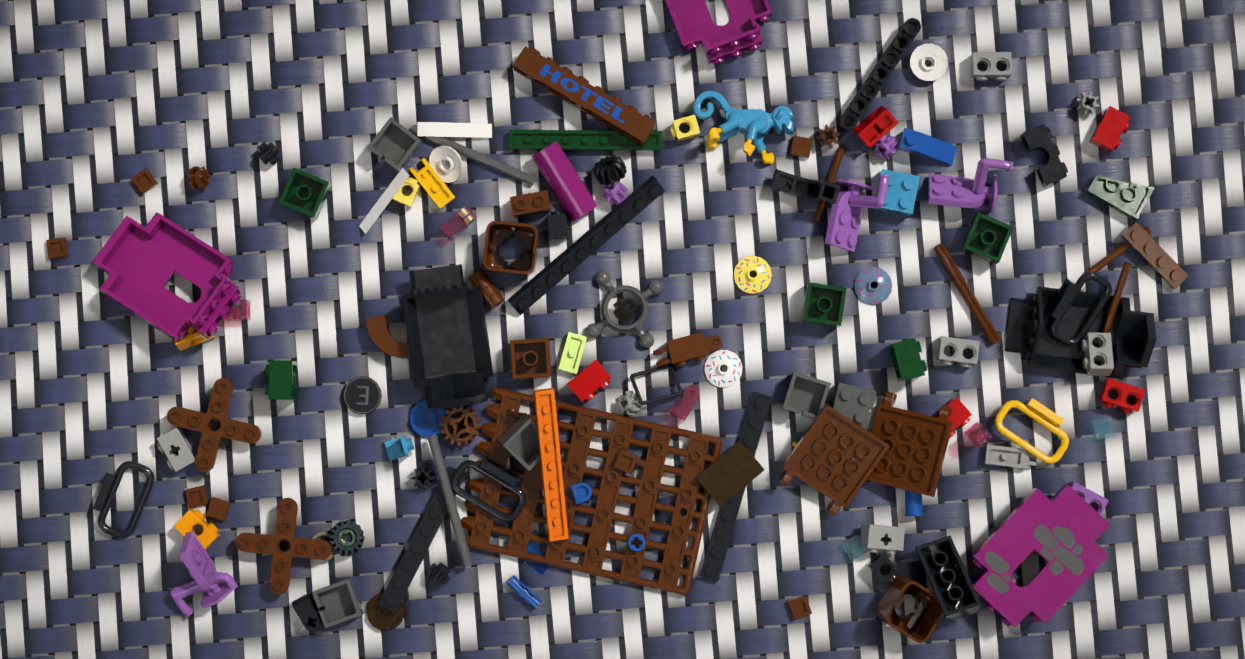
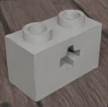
[157,427,196,472]
[860,524,905,554]

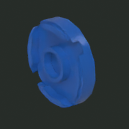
[410,400,447,437]

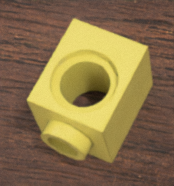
[670,115,700,141]
[393,177,421,208]

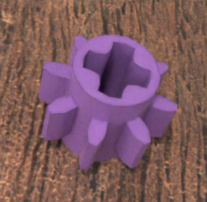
[875,135,898,159]
[603,182,628,205]

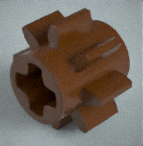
[816,124,840,149]
[186,166,211,190]

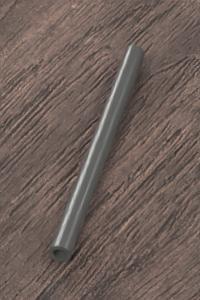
[411,125,536,186]
[427,434,473,567]

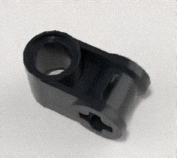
[292,593,323,631]

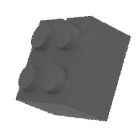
[367,117,423,172]
[781,371,831,419]
[832,383,877,430]
[498,412,540,471]
[312,578,364,628]

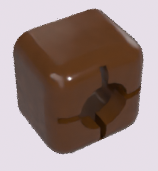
[483,221,539,276]
[875,575,943,643]

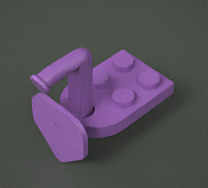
[928,158,1013,214]
[825,175,890,252]
[171,530,238,618]

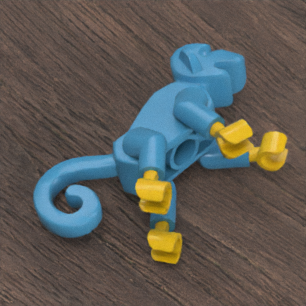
[693,91,794,164]

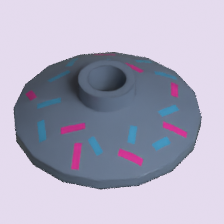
[854,267,892,305]

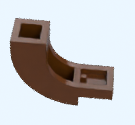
[366,315,410,359]

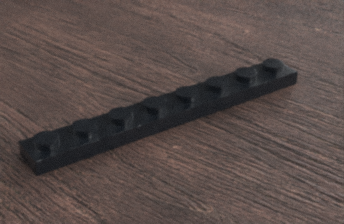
[378,466,466,613]

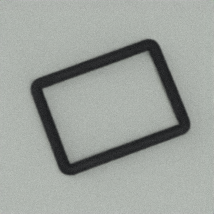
[630,364,683,405]

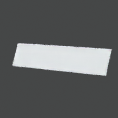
[417,122,492,138]
[359,168,410,234]

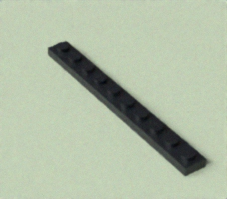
[508,175,665,315]
[699,392,772,582]

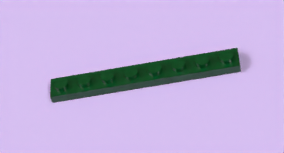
[509,130,662,151]

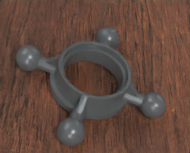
[586,270,664,348]

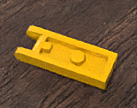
[409,157,456,209]

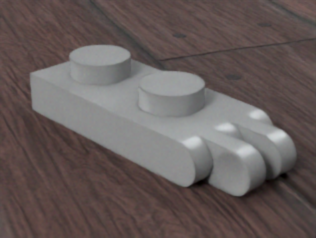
[984,445,1037,469]

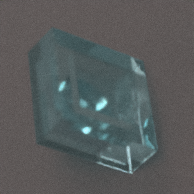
[1091,417,1115,440]
[842,535,867,561]

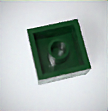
[279,168,332,220]
[960,212,1014,264]
[801,282,847,327]
[888,338,927,382]
[265,360,298,400]

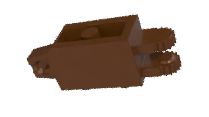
[653,333,722,367]

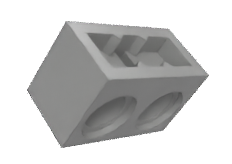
[970,52,1012,81]
[1081,333,1114,376]
[936,336,980,368]

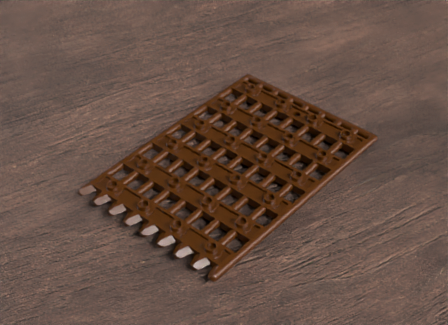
[456,387,723,596]

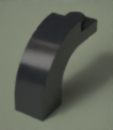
[770,169,840,204]

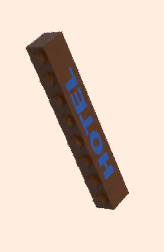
[513,46,656,147]

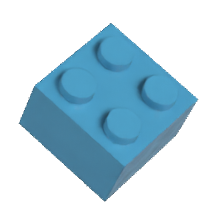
[873,169,920,216]

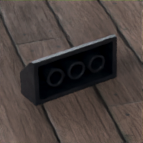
[915,535,981,619]

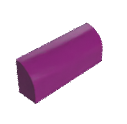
[531,141,598,222]

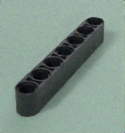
[838,18,921,132]

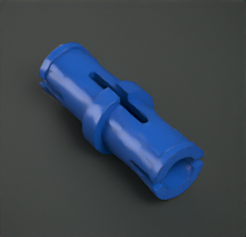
[506,575,542,610]

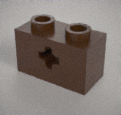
[510,190,552,218]

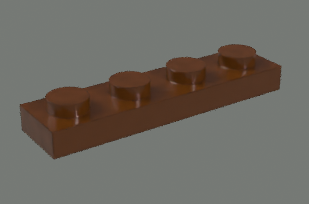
[1121,222,1189,289]

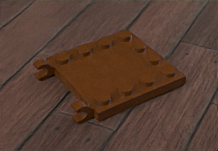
[867,392,953,497]
[779,404,890,516]

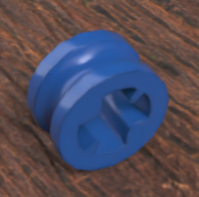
[628,534,645,551]

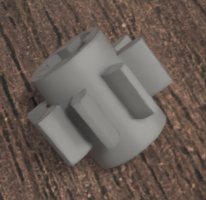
[1075,91,1100,115]
[618,391,642,415]

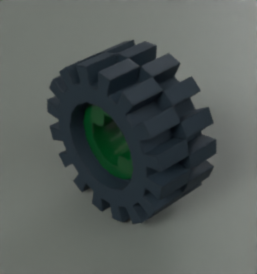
[328,520,365,556]

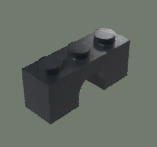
[1020,124,1068,187]

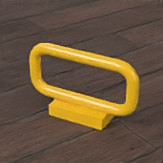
[995,398,1069,464]

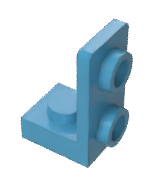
[384,435,414,461]

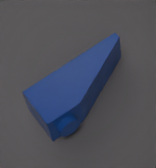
[897,128,957,166]

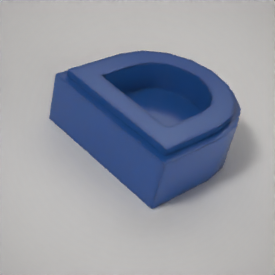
[570,482,592,505]

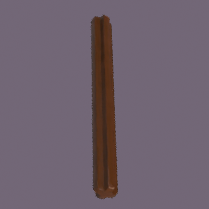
[934,243,1001,344]

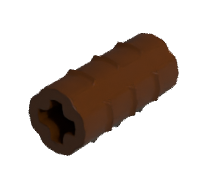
[468,269,505,310]

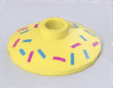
[734,256,772,294]

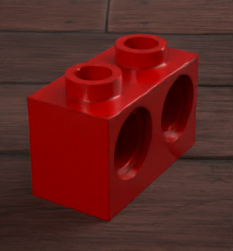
[852,106,899,148]
[1098,378,1145,414]

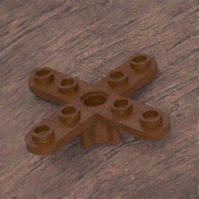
[167,378,262,472]
[235,498,332,594]

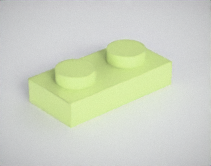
[558,332,587,374]

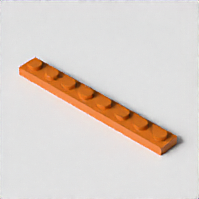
[533,388,569,542]

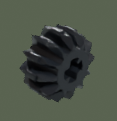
[593,155,627,186]

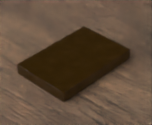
[695,440,765,507]

